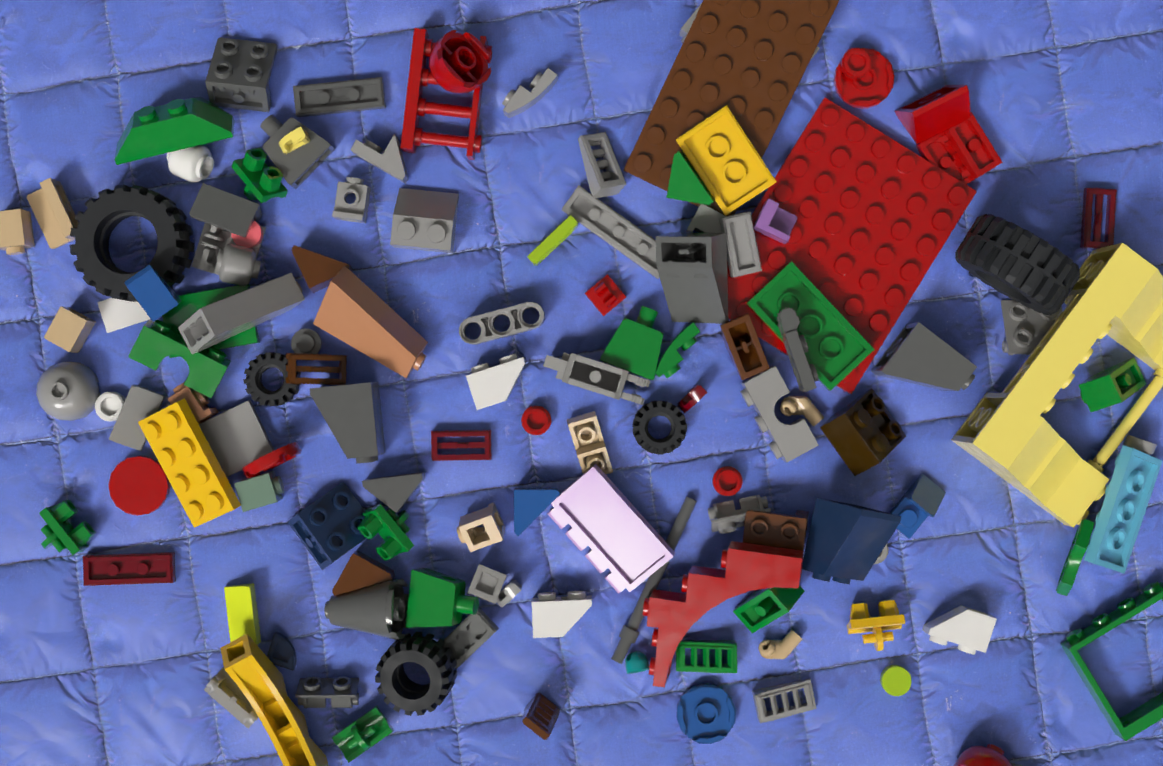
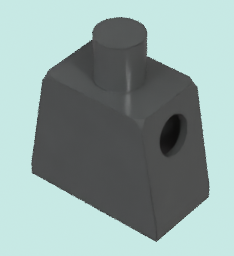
[260,114,335,189]

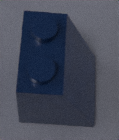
[802,498,902,584]

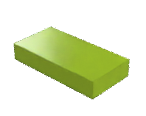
[527,215,578,266]

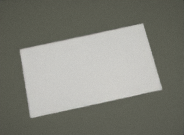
[97,298,150,333]

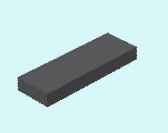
[293,77,386,117]

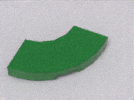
[1056,519,1095,596]

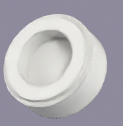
[95,392,125,421]

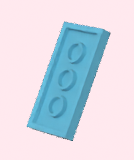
[1084,445,1162,574]

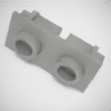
[707,495,771,534]
[204,667,258,729]

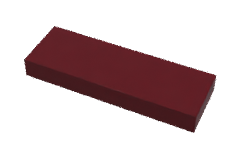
[83,552,176,586]

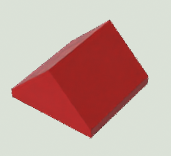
[895,85,971,144]

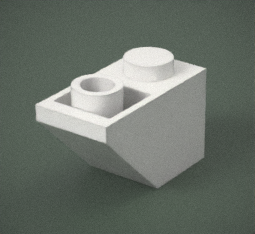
[466,354,526,410]
[531,591,592,638]
[922,605,997,655]

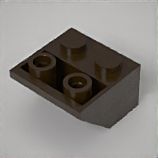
[820,388,906,476]

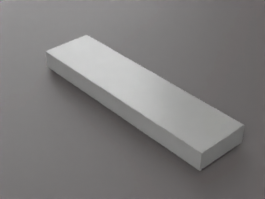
[561,185,659,279]

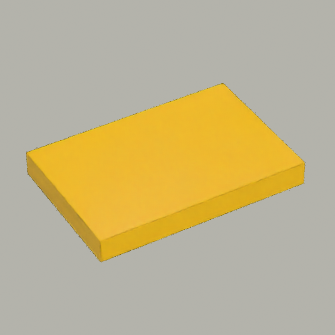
[676,105,777,216]

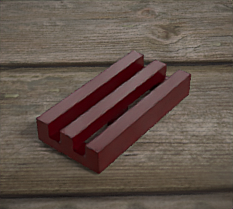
[1080,188,1117,249]
[431,430,492,461]

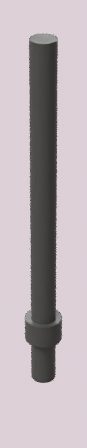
[611,496,697,664]

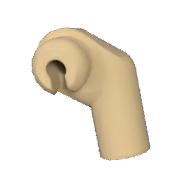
[780,396,824,426]

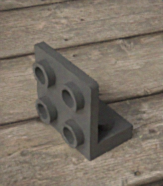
[205,37,277,112]

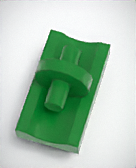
[232,148,288,203]
[39,500,96,555]
[358,504,414,560]
[332,706,394,763]

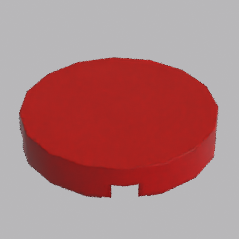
[833,48,895,109]
[242,442,302,478]
[108,456,171,516]

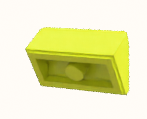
[224,583,261,645]

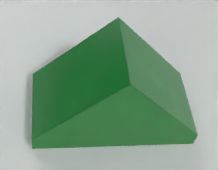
[666,150,715,205]

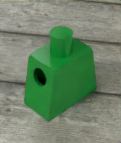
[600,306,664,381]
[406,568,479,628]

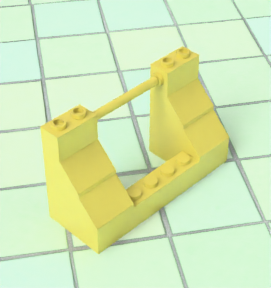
[951,243,1163,528]

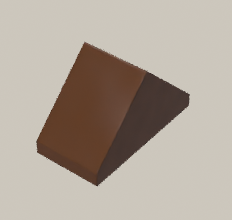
[291,245,353,293]
[720,313,770,380]
[332,550,395,596]

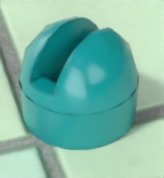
[625,651,650,674]

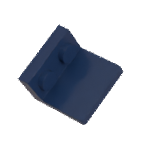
[288,483,366,570]

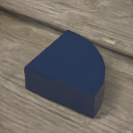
[267,632,296,671]

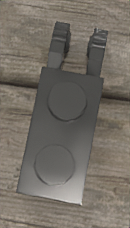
[776,307,819,392]

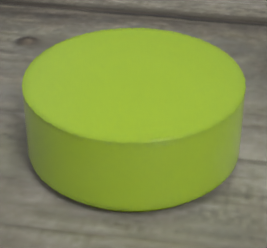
[880,665,912,696]

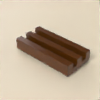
[285,353,347,385]

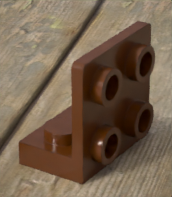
[743,510,809,556]

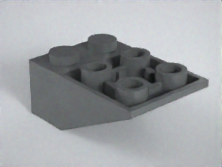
[656,232,729,324]

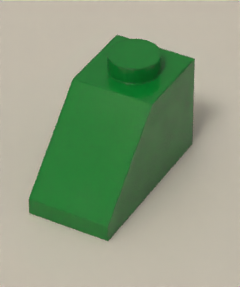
[1078,357,1146,412]
[733,585,805,633]

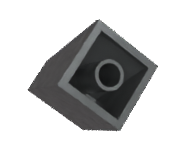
[871,322,977,391]
[310,382,385,464]

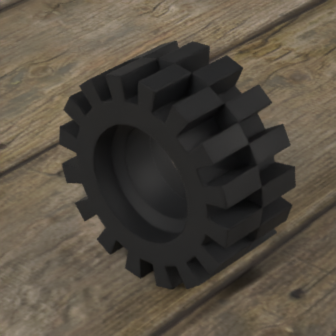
[243,352,301,406]
[632,401,687,455]

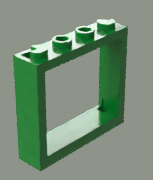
[1060,582,1163,741]

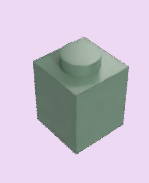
[234,470,285,512]

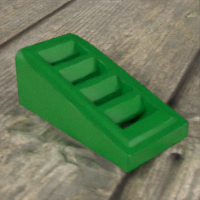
[676,640,737,673]

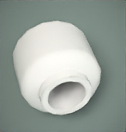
[167,145,214,183]

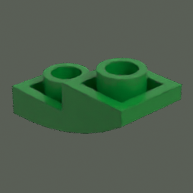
[655,322,700,378]

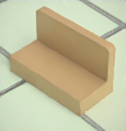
[27,178,79,249]

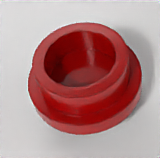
[521,406,551,435]
[712,466,742,496]

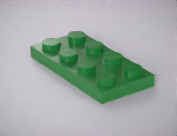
[746,261,875,391]

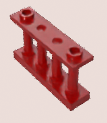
[400,28,492,160]

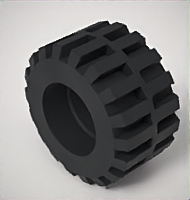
[375,632,457,716]

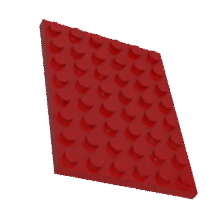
[727,97,977,394]

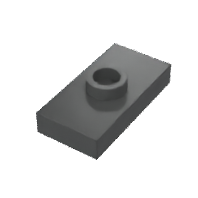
[443,607,499,669]

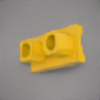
[847,600,905,651]

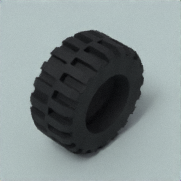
[69,185,194,302]
[955,214,1080,315]

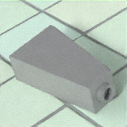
[178,273,305,354]

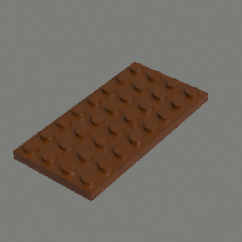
[623,0,839,216]

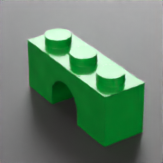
[128,320,231,398]

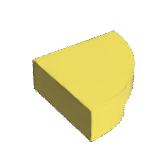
[279,126,311,154]

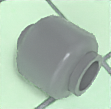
[214,244,261,286]

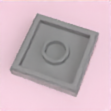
[199,400,274,477]

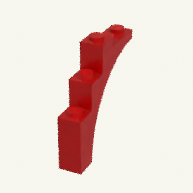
[643,541,804,688]

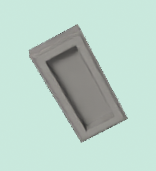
[719,211,762,278]

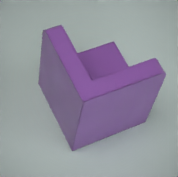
[753,199,797,244]

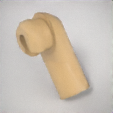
[758,629,803,659]

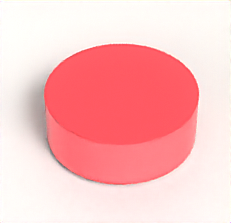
[231,221,263,248]

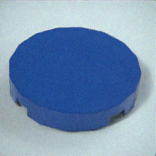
[676,683,736,744]

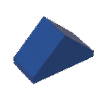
[124,265,182,322]
[514,488,561,536]

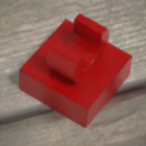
[585,274,626,317]

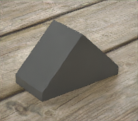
[362,472,425,513]

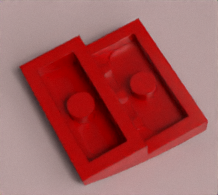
[916,112,1003,185]

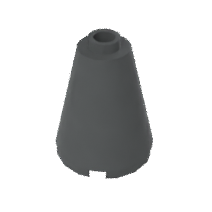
[324,579,409,640]

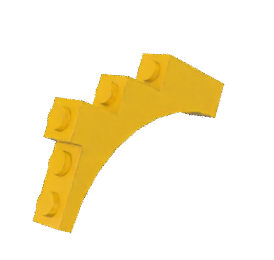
[220,634,329,766]

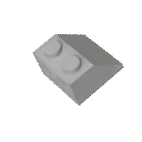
[390,188,459,253]

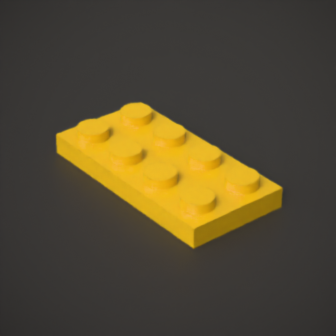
[138,398,241,528]

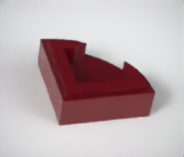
[677,385,708,413]

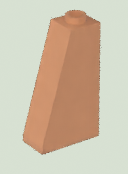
[313,267,428,378]

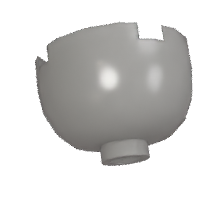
[36,362,100,421]

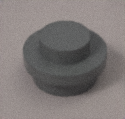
[291,329,322,354]

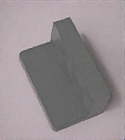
[189,183,262,237]

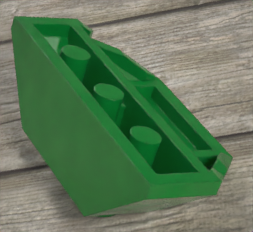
[114,97,235,165]

